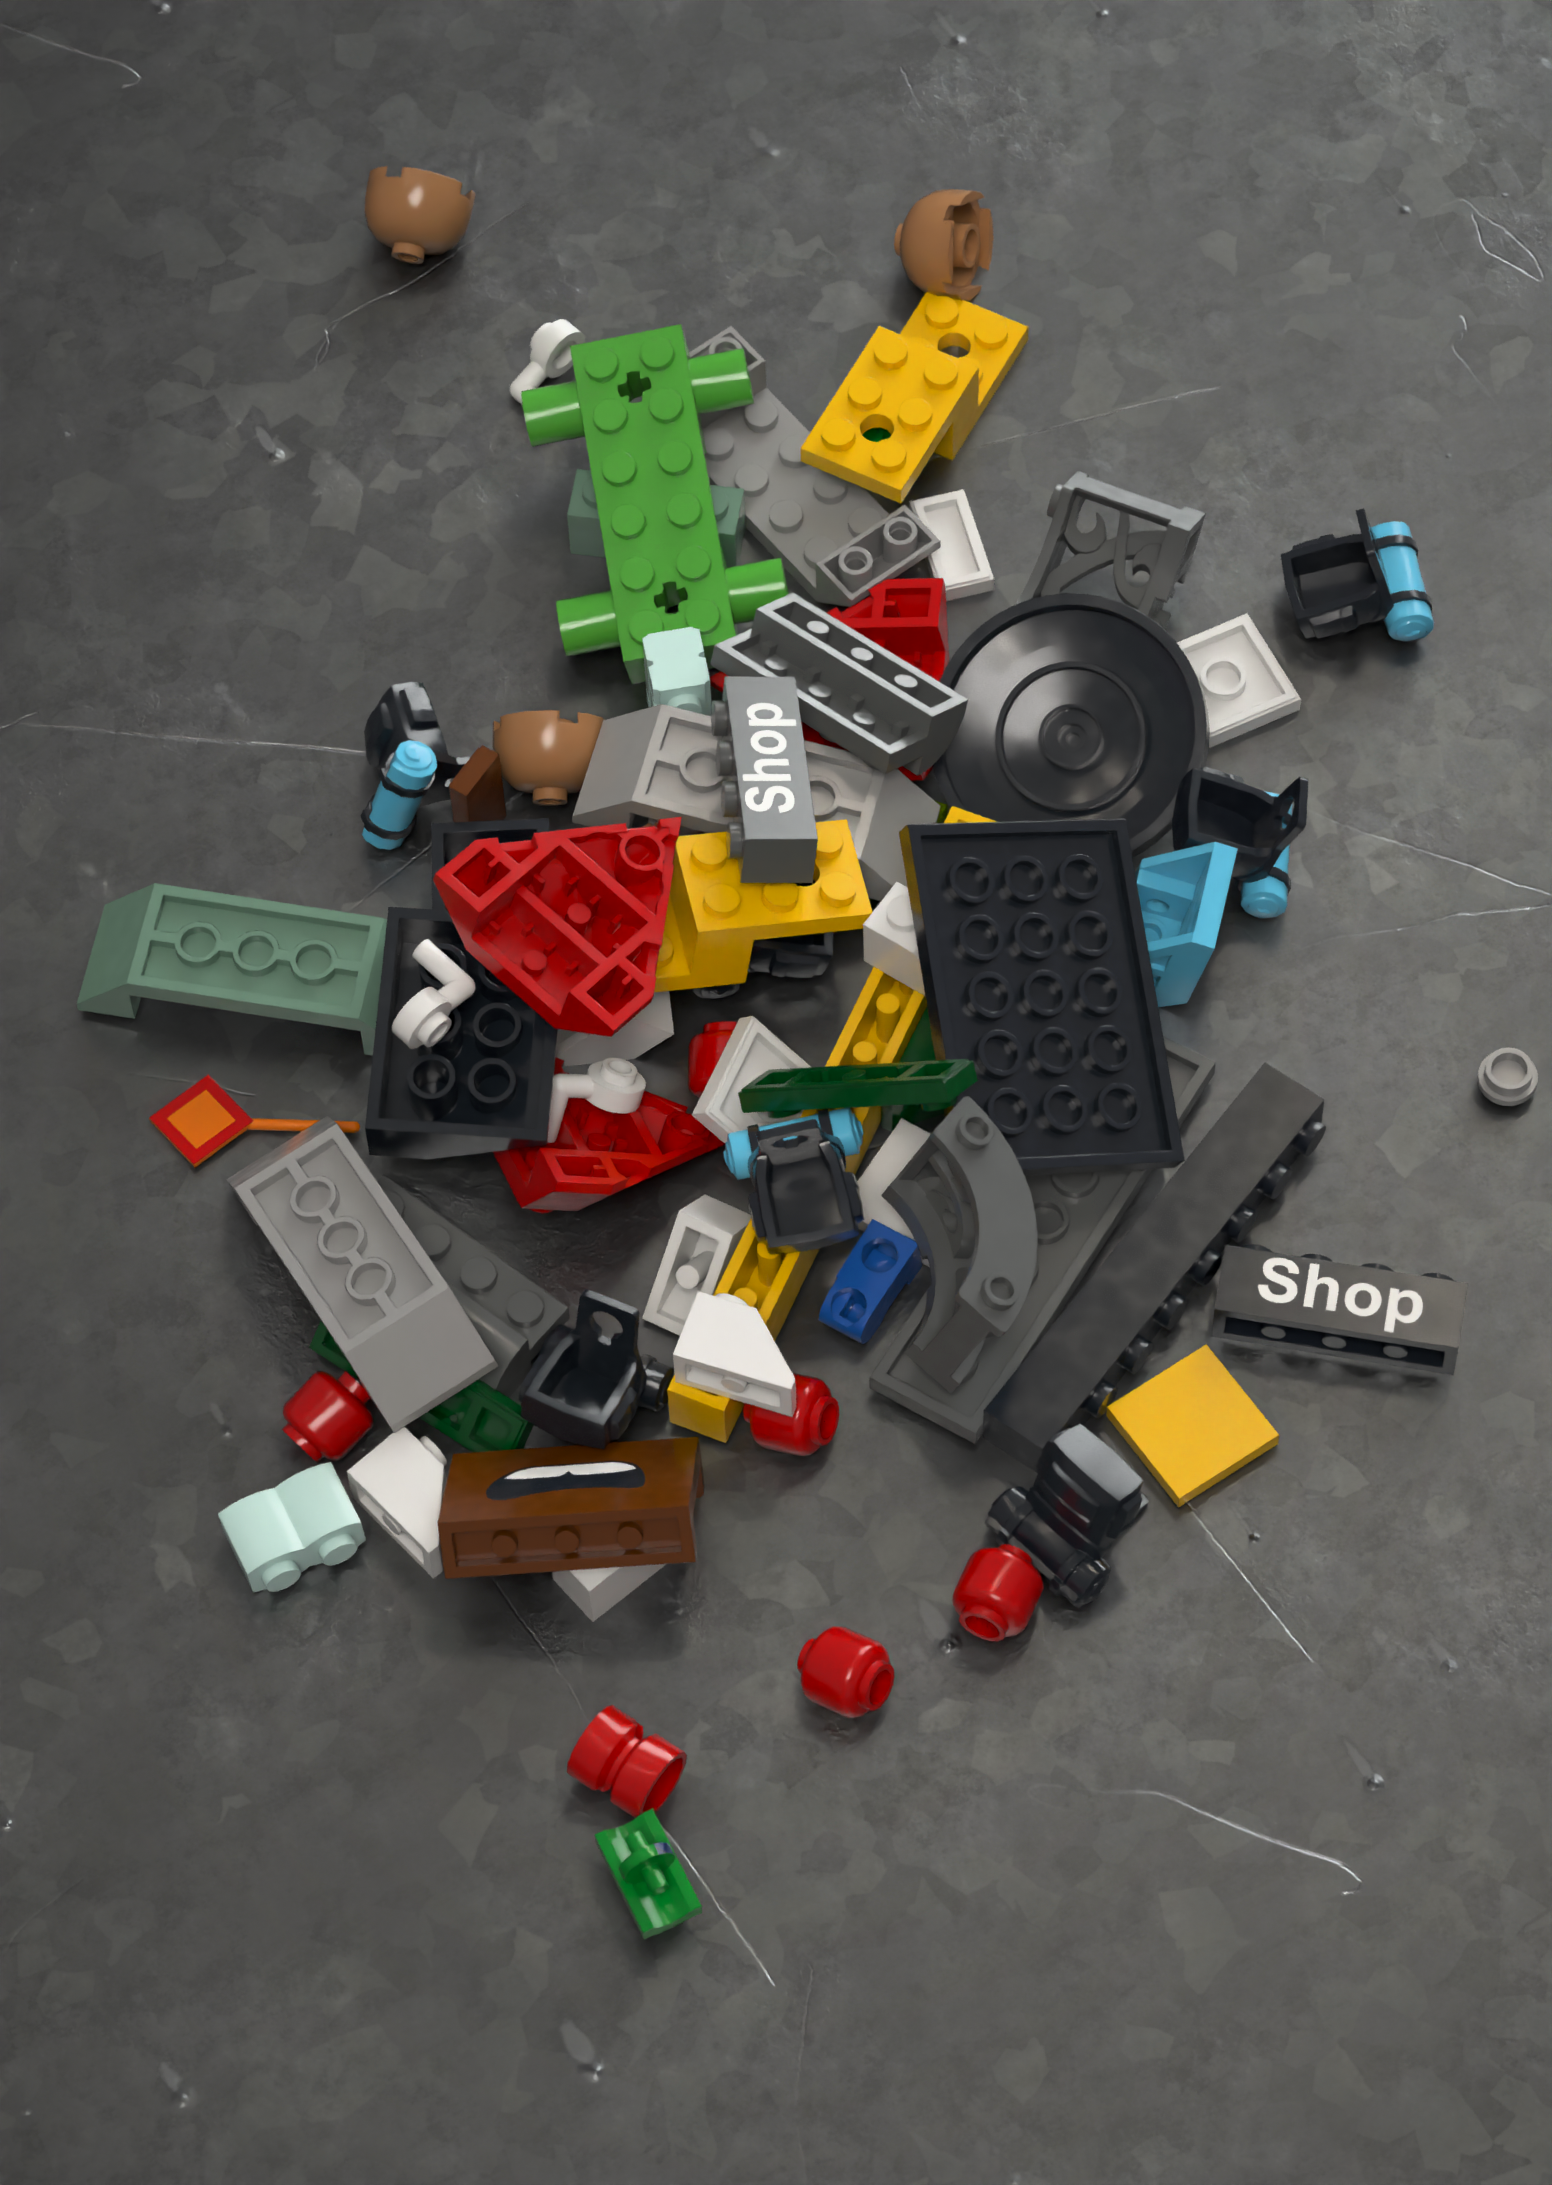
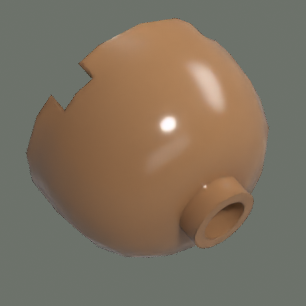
[364,166,475,264]
[894,189,993,301]
[492,710,605,806]

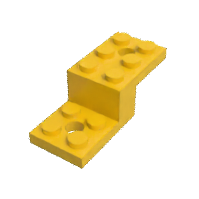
[800,292,1028,504]
[654,819,873,993]

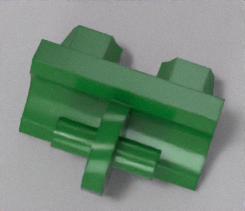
[595,1808,702,1939]

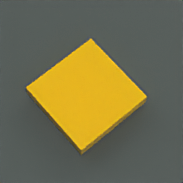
[1106,1344,1279,1508]

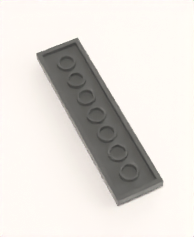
[869,1036,1216,1444]

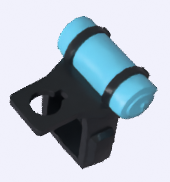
[1280,508,1434,641]
[361,682,470,850]
[1172,767,1308,918]
[723,1108,864,1255]

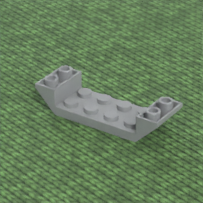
[689,326,940,607]
[572,704,940,901]
[226,1116,498,1433]

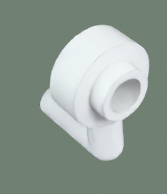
[510,319,585,404]
[392,939,475,1049]
[547,1058,646,1143]

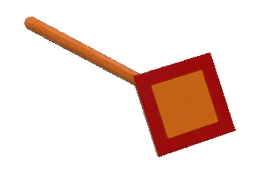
[149,1074,360,1168]

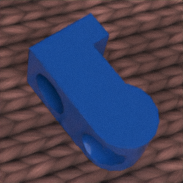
[819,1219,922,1344]

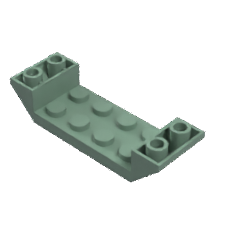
[77,883,387,1056]

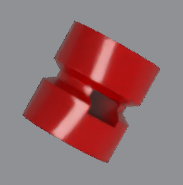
[567,1705,687,1818]

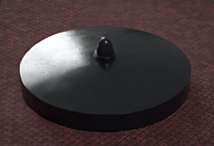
[932,593,1210,858]

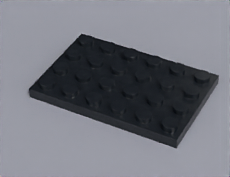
[899,819,1185,1176]

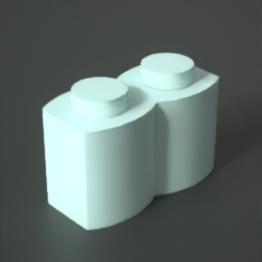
[218,1462,366,1592]

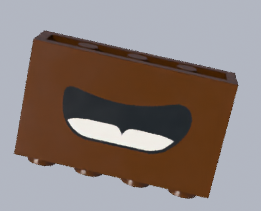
[437,1437,705,1579]

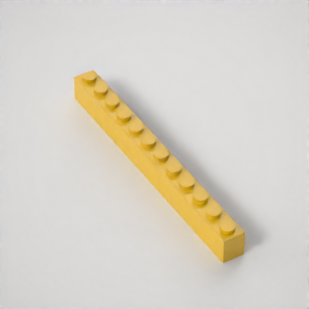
[667,806,996,1443]

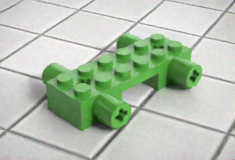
[521,324,789,684]

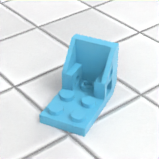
[1135,842,1238,1007]

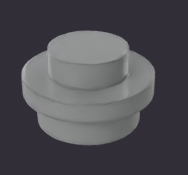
[1477,1048,1538,1106]

